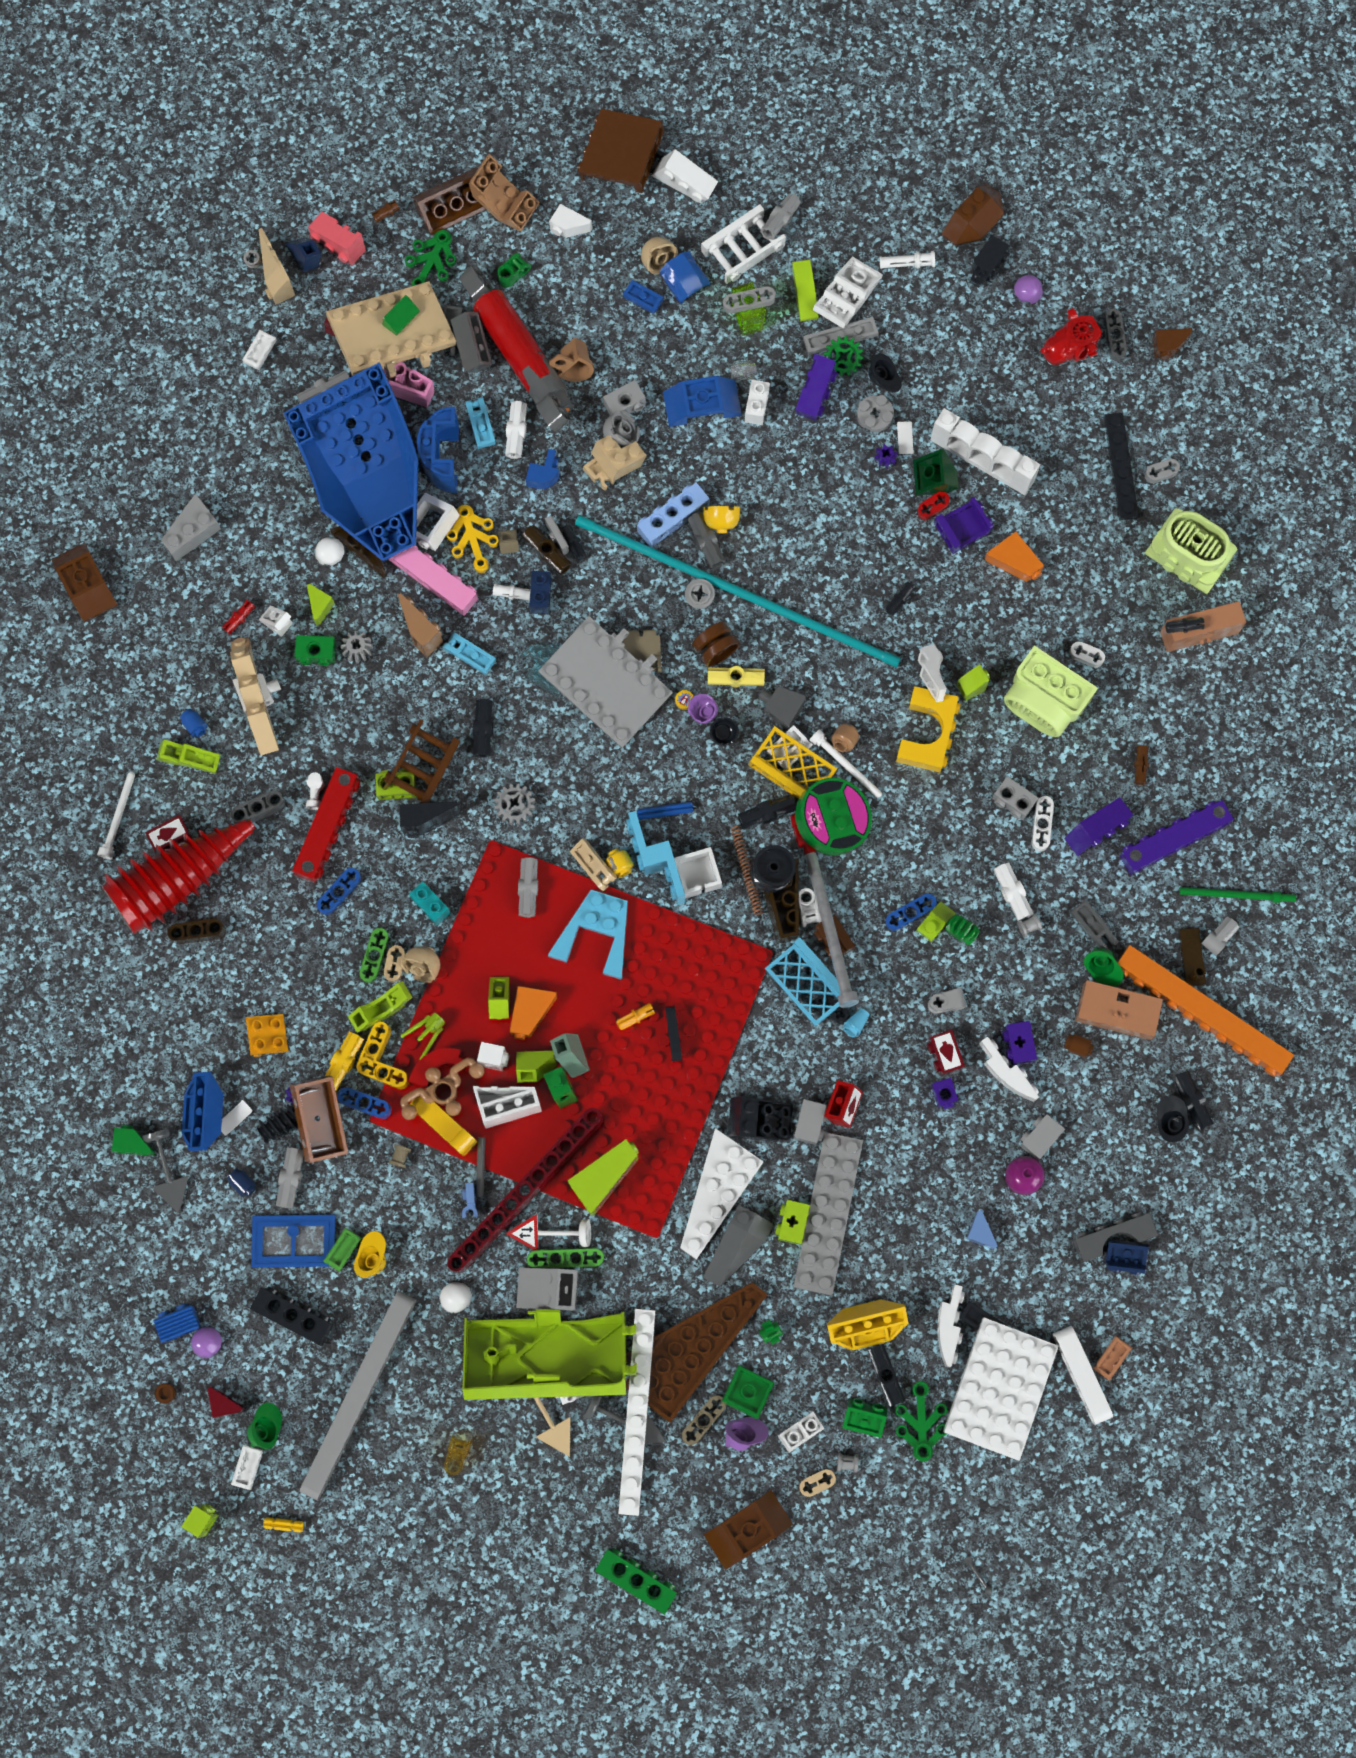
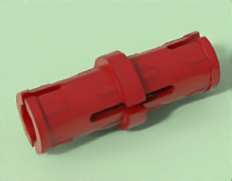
[222,600,256,635]

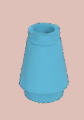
[843,1008,870,1038]

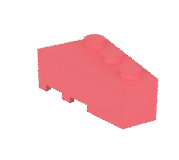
[308,212,366,266]

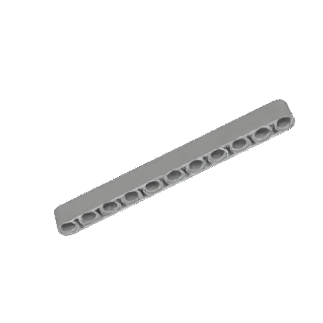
[299,1291,416,1501]

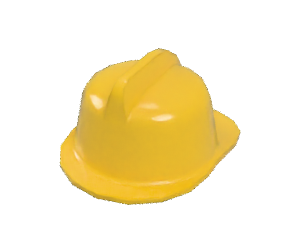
[354,1231,386,1278]

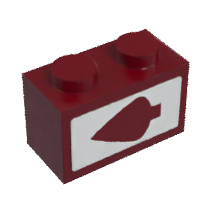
[145,815,193,854]
[927,1030,965,1076]

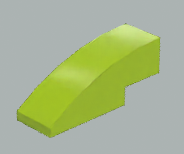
[792,260,819,322]

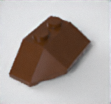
[941,183,1004,246]

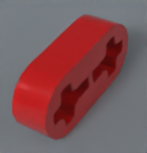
[917,492,950,520]

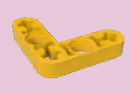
[356,1021,410,1089]

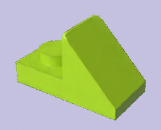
[916,901,956,942]

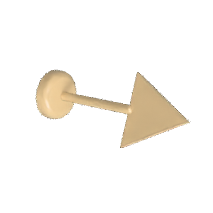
[534,1398,570,1457]

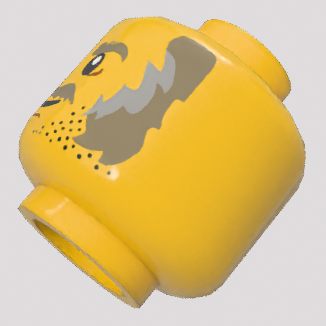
[605,848,634,878]

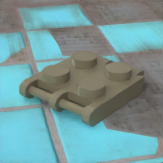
[623,630,662,673]

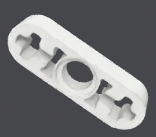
[1032,796,1054,852]

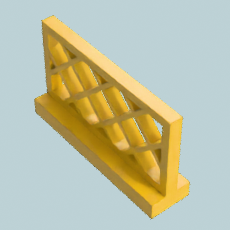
[748,726,837,799]

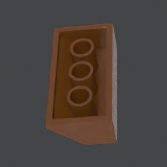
[412,167,486,235]

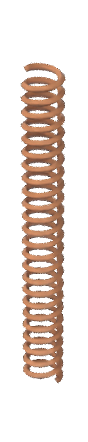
[731,825,765,915]

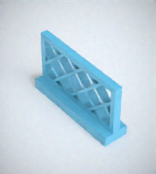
[765,937,841,1027]

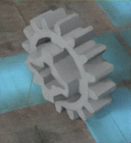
[494,784,536,825]

